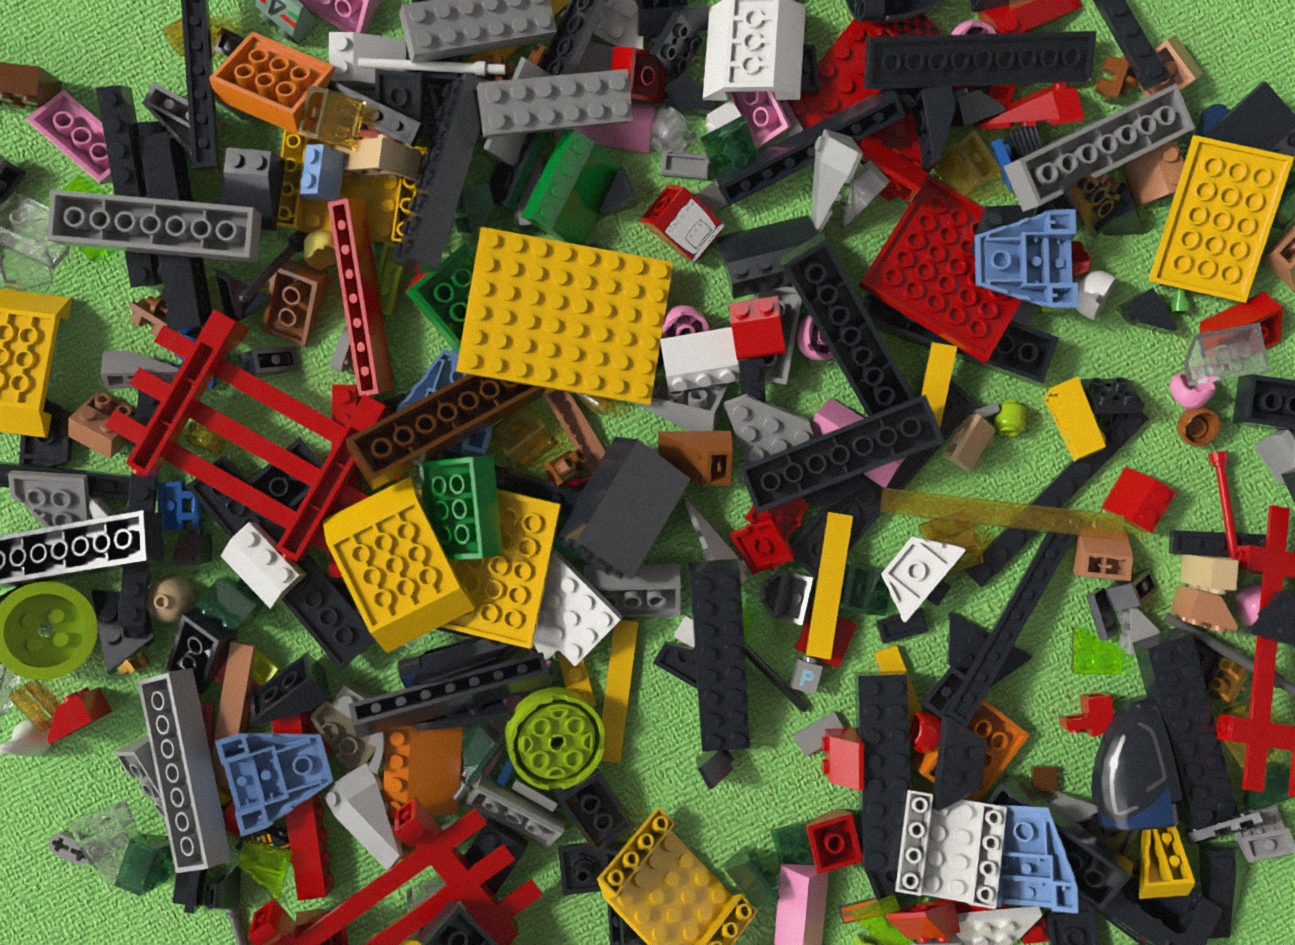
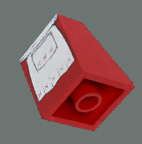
[638,184,724,262]

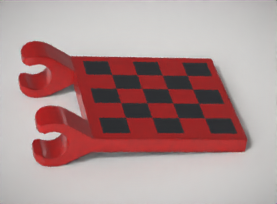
[868,14,942,37]

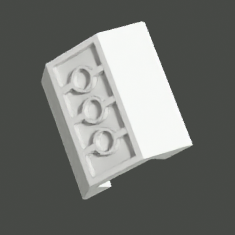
[703,0,806,101]
[895,790,1007,909]

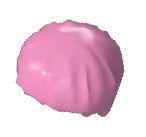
[1169,372,1216,409]

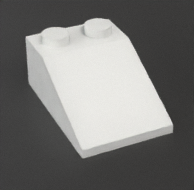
[329,32,407,89]

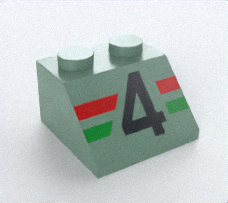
[255,0,317,44]

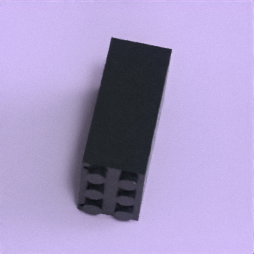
[556,437,691,580]

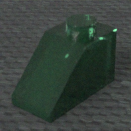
[1242,762,1293,811]

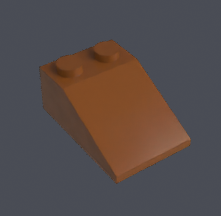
[261,259,330,347]

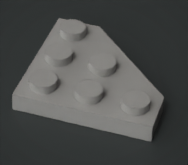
[724,394,815,464]
[8,470,90,527]

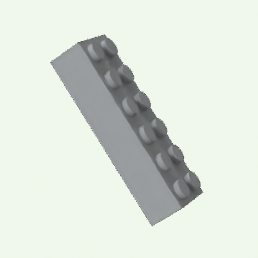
[399,0,557,64]
[477,69,633,138]

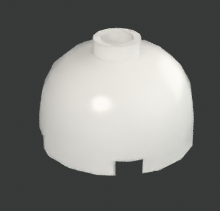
[1074,271,1117,320]

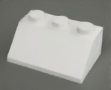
[660,327,739,393]
[221,522,307,608]

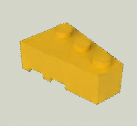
[1043,376,1106,462]
[1139,826,1195,899]

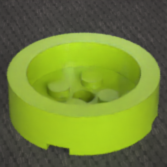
[0,582,98,680]
[505,687,605,790]

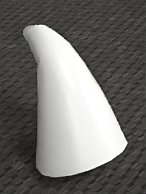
[0,719,51,757]

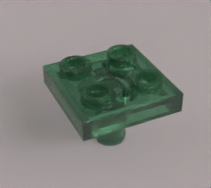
[700,115,757,175]
[770,818,815,866]

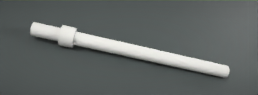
[358,58,506,76]

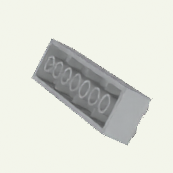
[1004,83,1195,212]
[47,189,262,263]
[138,668,232,873]

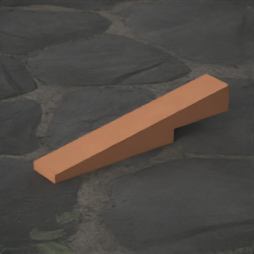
[542,389,606,474]
[211,640,256,789]

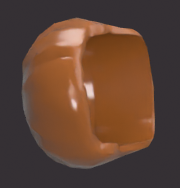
[1176,406,1221,447]

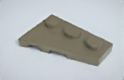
[310,698,377,773]

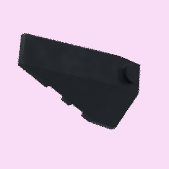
[1198,841,1249,939]

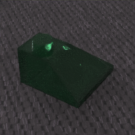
[461,723,500,785]

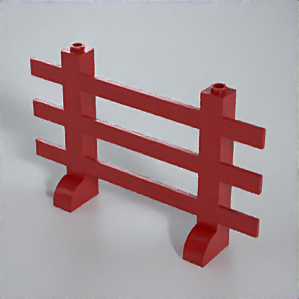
[105,310,402,563]
[1216,505,1295,797]
[248,797,543,945]

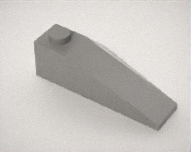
[811,129,863,235]
[635,380,728,431]
[683,499,749,583]
[114,735,166,822]
[324,762,403,871]

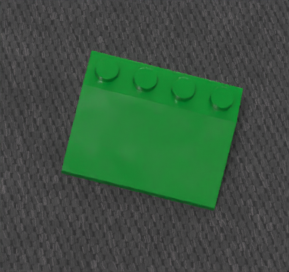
[521,129,623,246]
[405,243,476,356]
[419,455,503,560]

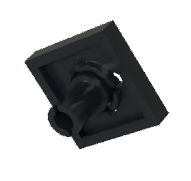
[650,11,703,80]
[1080,377,1145,424]
[558,842,605,896]

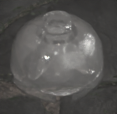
[649,105,696,155]

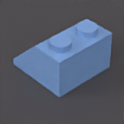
[300,144,345,201]

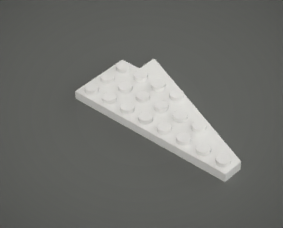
[533,547,623,666]

